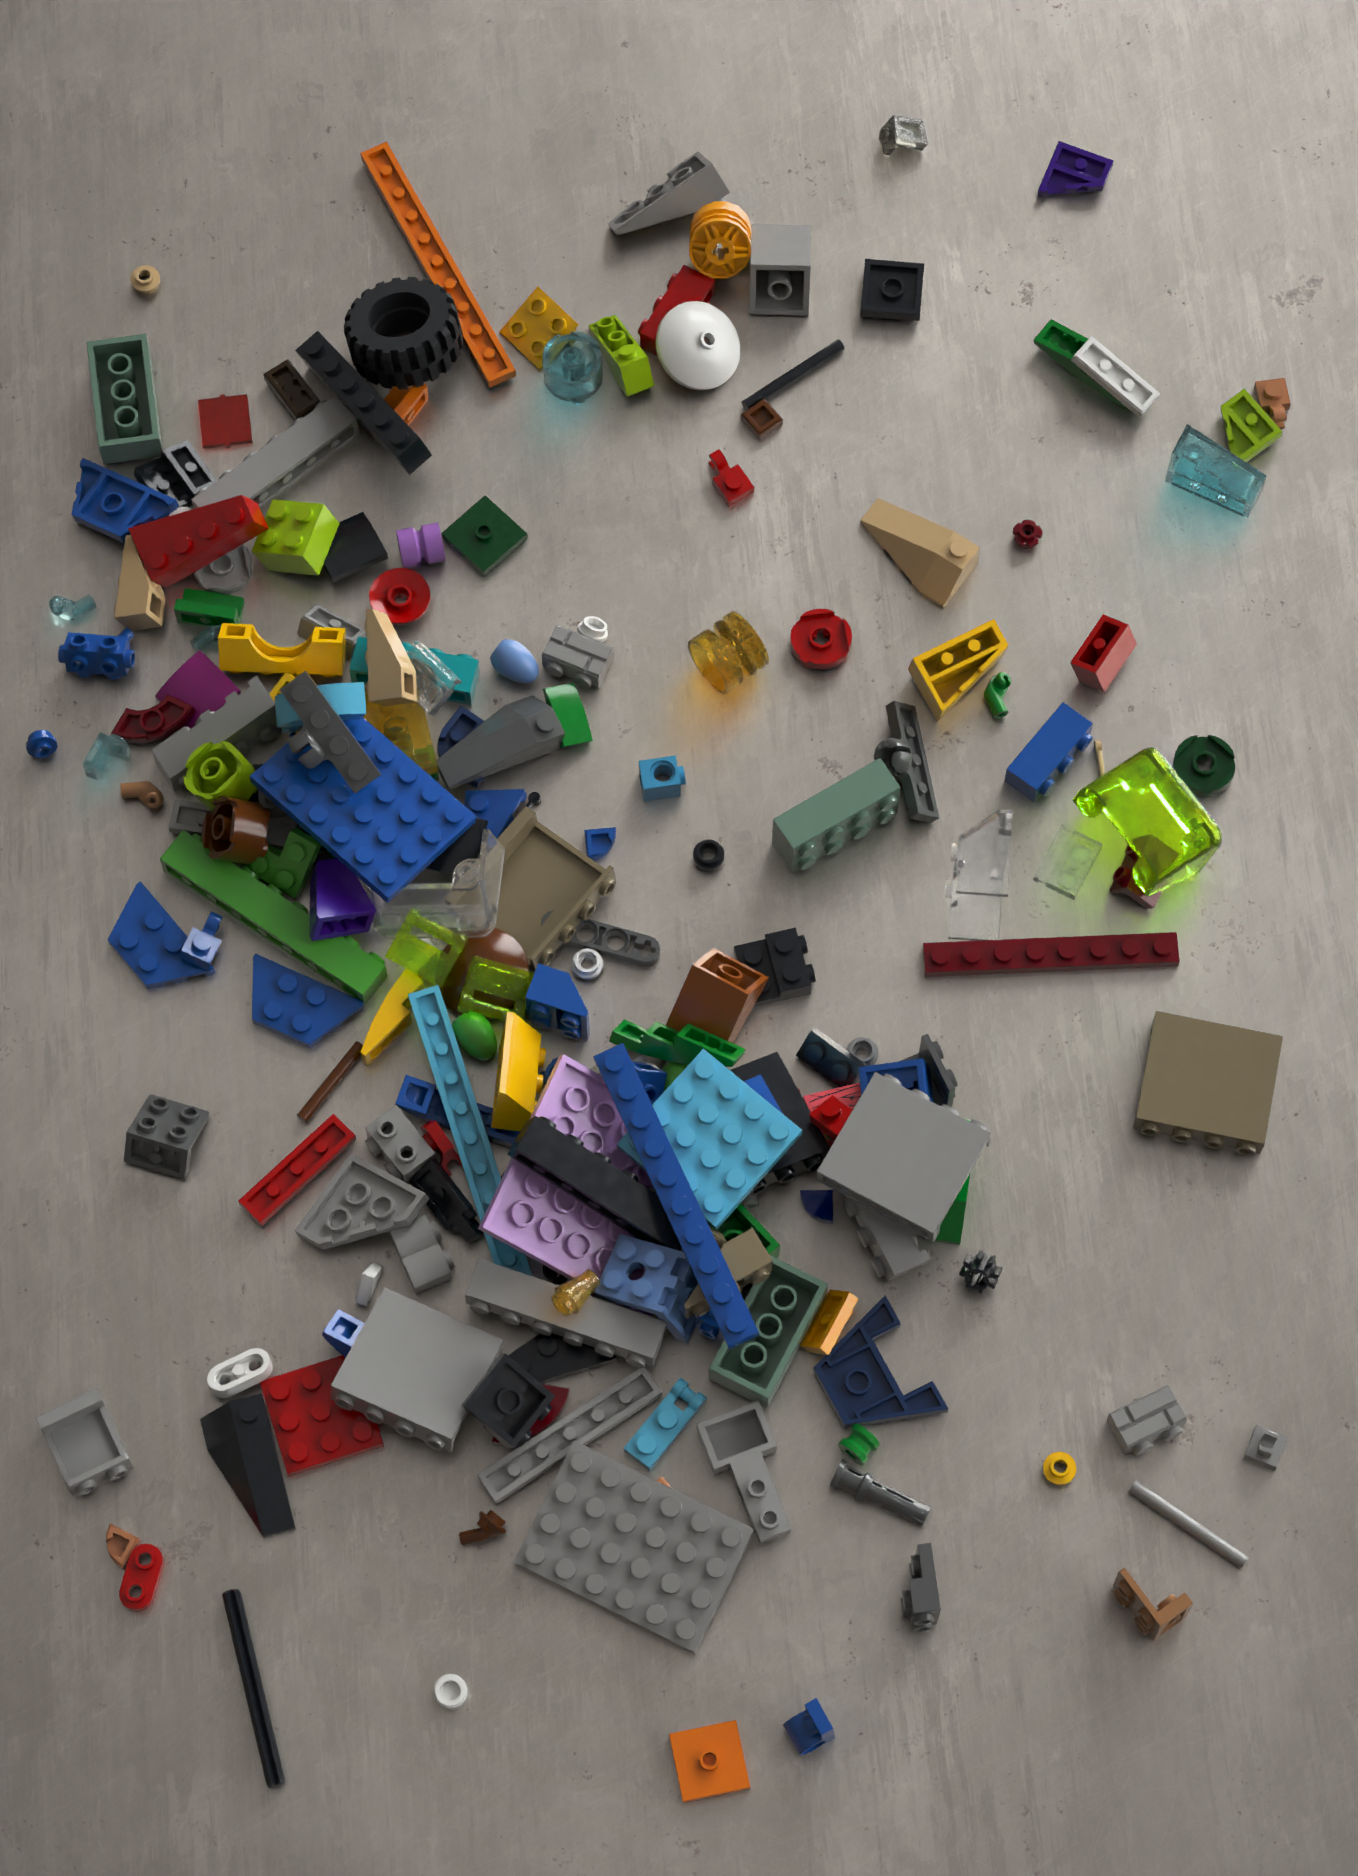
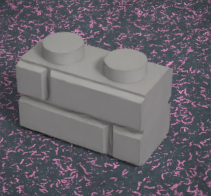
[542,625,614,689]
[1107,1385,1187,1456]

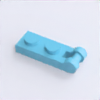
[623,1378,707,1472]

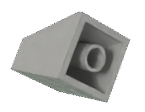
[749,224,811,316]

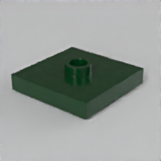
[441,495,528,576]

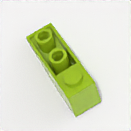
[588,315,655,397]

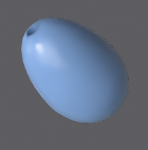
[490,639,539,684]

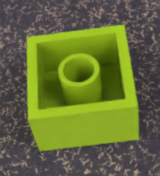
[251,499,340,576]

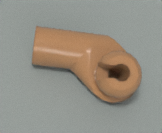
[120,781,164,809]

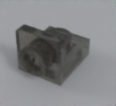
[879,115,928,156]

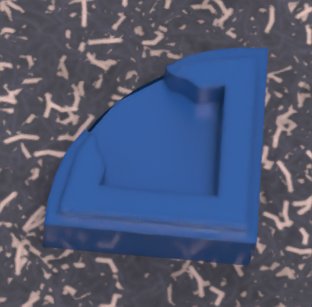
[584,827,616,861]

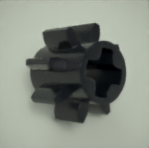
[959,1250,1003,1293]

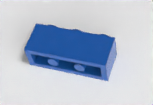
[1004,702,1093,802]

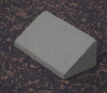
[297,604,367,661]

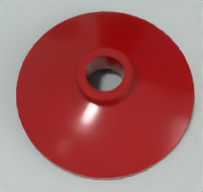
[369,568,431,625]

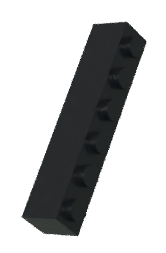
[295,331,432,475]
[507,1116,681,1251]

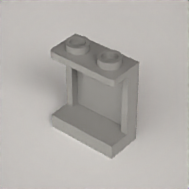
[35,1389,133,1496]

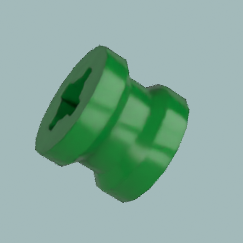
[838,1423,880,1466]

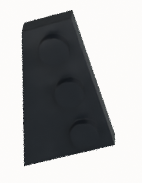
[508,1333,617,1384]

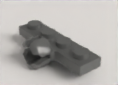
[280,671,382,793]
[874,701,939,823]

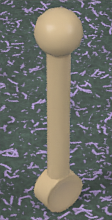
[1094,740,1111,801]

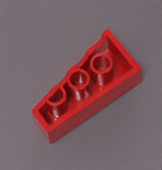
[128,495,269,588]

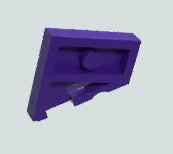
[1038,141,1114,196]

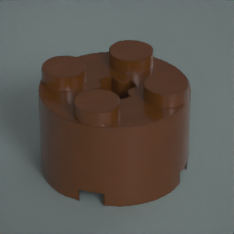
[202,796,271,865]

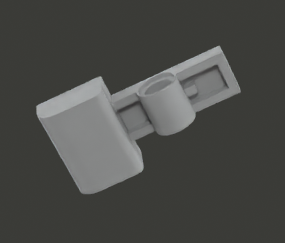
[696,1400,792,1544]

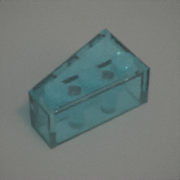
[1165,424,1267,519]

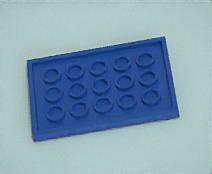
[250,717,477,903]

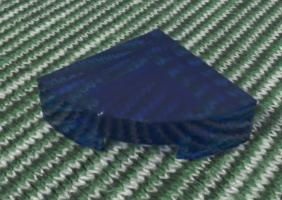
[800,1190,833,1225]

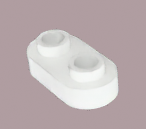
[207,1348,273,1398]

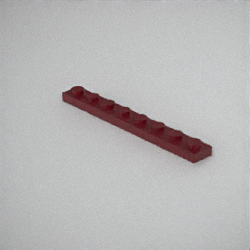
[923,932,1180,977]

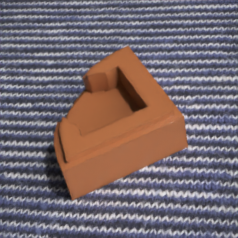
[106,1523,141,1570]

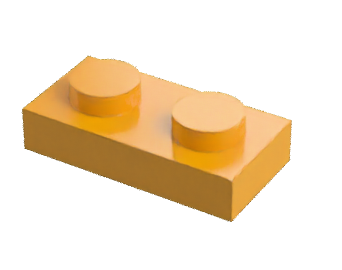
[800,1289,858,1355]

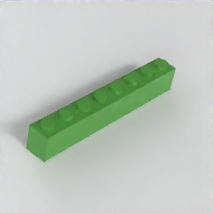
[160,830,388,1005]

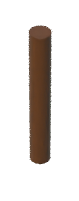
[297,1041,363,1123]

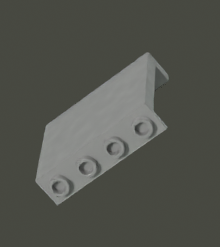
[817,1072,991,1242]
[331,1288,504,1453]

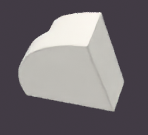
[355,1262,384,1306]

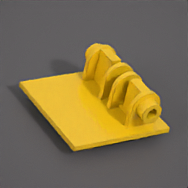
[499,286,579,370]

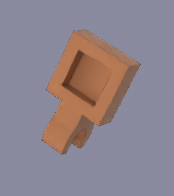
[1254,378,1291,429]

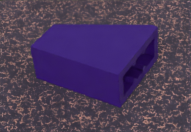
[309,858,376,941]

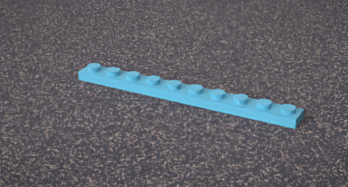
[408,985,532,1276]

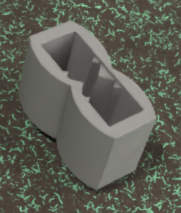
[390,1215,455,1294]

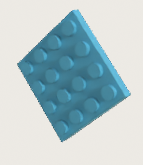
[617,1049,803,1230]

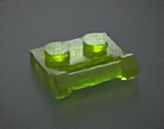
[385,907,469,988]
[458,955,534,1021]

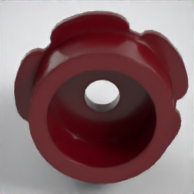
[1012,520,1043,549]

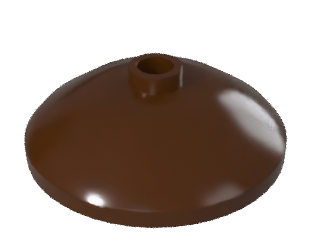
[435,927,529,1020]

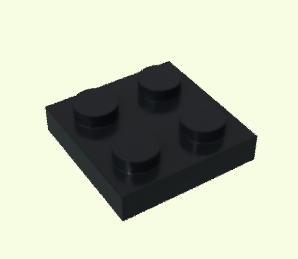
[860,259,924,321]

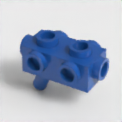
[58,628,135,680]

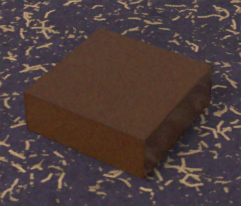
[741,398,783,440]

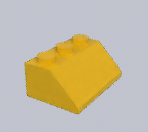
[491,1011,546,1131]

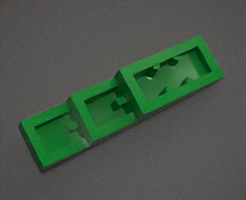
[1034,319,1133,413]
[609,1019,746,1067]

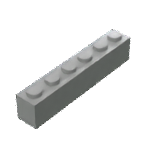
[192,395,360,509]
[465,1258,666,1368]

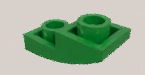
[543,683,593,748]

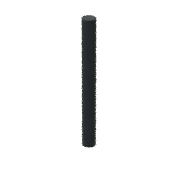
[741,339,845,410]

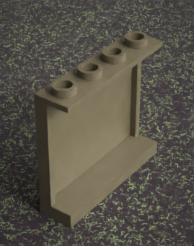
[445,806,616,972]
[1133,1011,1283,1155]

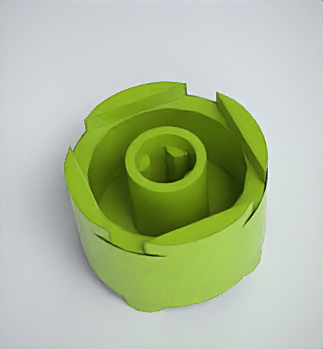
[183,741,258,812]

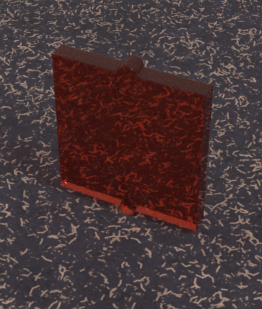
[198,394,253,449]

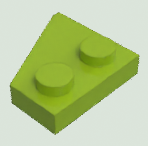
[1220,388,1282,470]

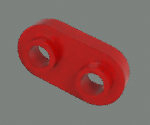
[119,1544,164,1612]

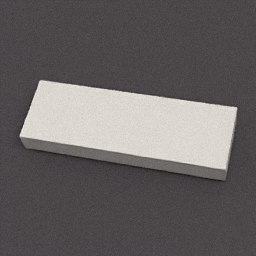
[1071,336,1160,418]

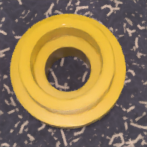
[1043,1452,1077,1486]

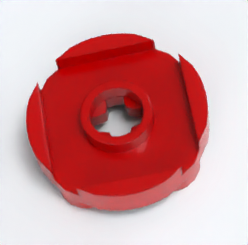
[790,609,852,670]

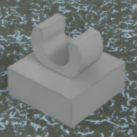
[1244,1425,1288,1471]

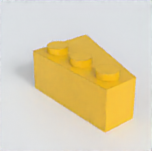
[908,619,1009,722]

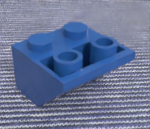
[525,963,590,1040]

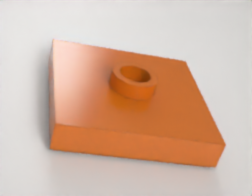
[669,1720,750,1803]

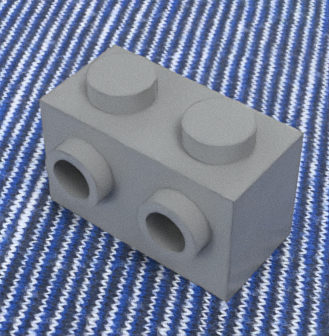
[365,1105,436,1184]

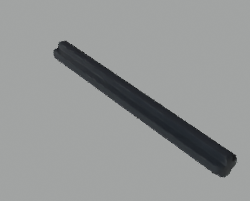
[222,1589,285,1788]

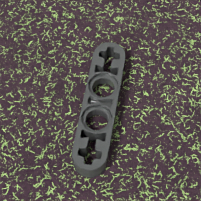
[541,910,660,967]

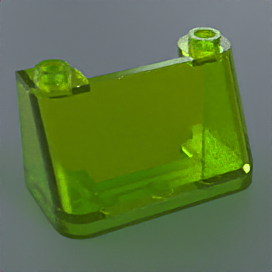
[1072,747,1222,897]

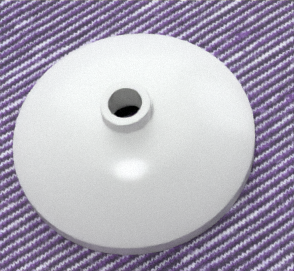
[656,301,740,391]

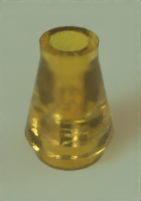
[551,1269,600,1317]

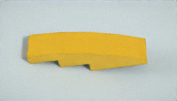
[360,944,438,1067]

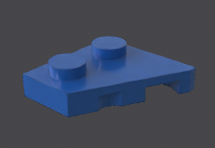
[464,789,527,853]

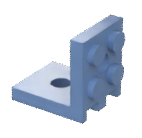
[594,1234,698,1343]

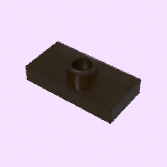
[263,359,321,420]

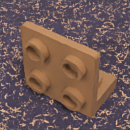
[1113,1568,1193,1641]

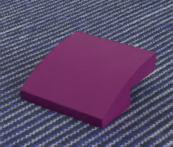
[155,650,241,729]

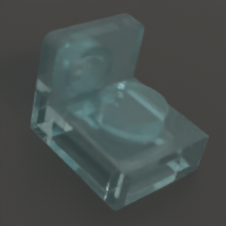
[83,732,131,781]

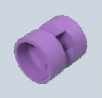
[396,522,446,568]

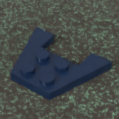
[813,1295,948,1428]

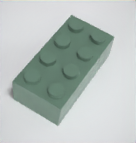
[86,334,163,464]
[772,758,901,873]
[709,1255,828,1409]

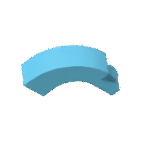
[275,682,367,733]

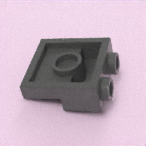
[900,1543,941,1632]

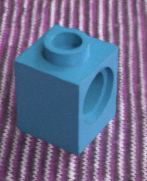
[639,755,686,802]

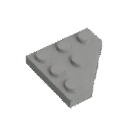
[294,1153,429,1250]

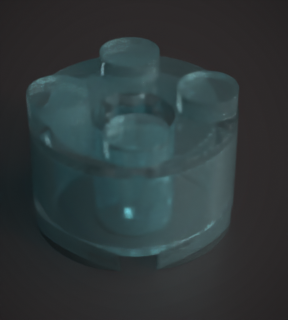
[542,331,603,404]

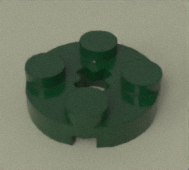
[1172,735,1235,799]

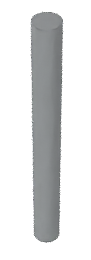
[1128,1481,1249,1568]

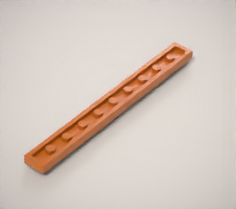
[360,142,516,388]

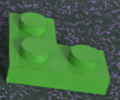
[243,828,321,899]

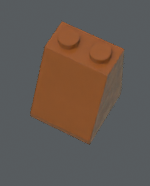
[666,948,769,1044]

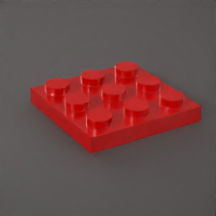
[260,1355,384,1477]

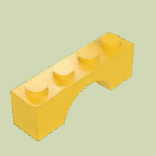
[218,623,346,677]

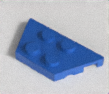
[71,458,179,543]
[107,881,216,990]
[252,953,365,1049]

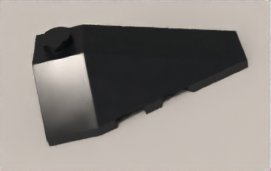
[200,1393,296,1538]

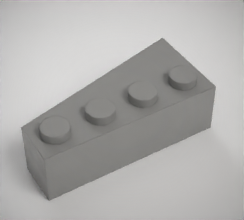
[152,675,281,791]
[843,1196,930,1282]

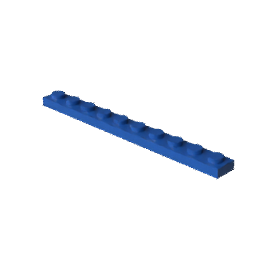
[593,1043,759,1349]

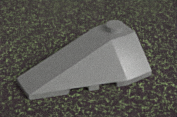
[608,151,730,235]

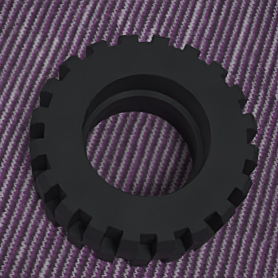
[344,277,463,390]

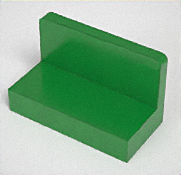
[174,588,245,630]

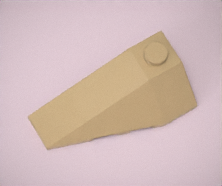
[860,498,980,608]

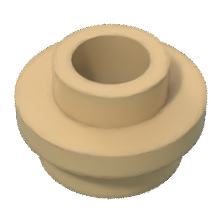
[130,265,160,295]

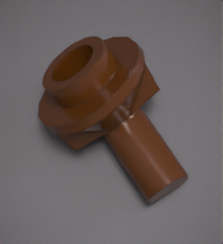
[459,1510,507,1545]

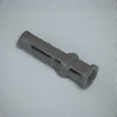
[830,1459,931,1526]

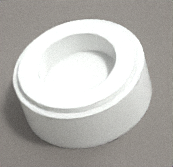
[433,1674,468,1710]

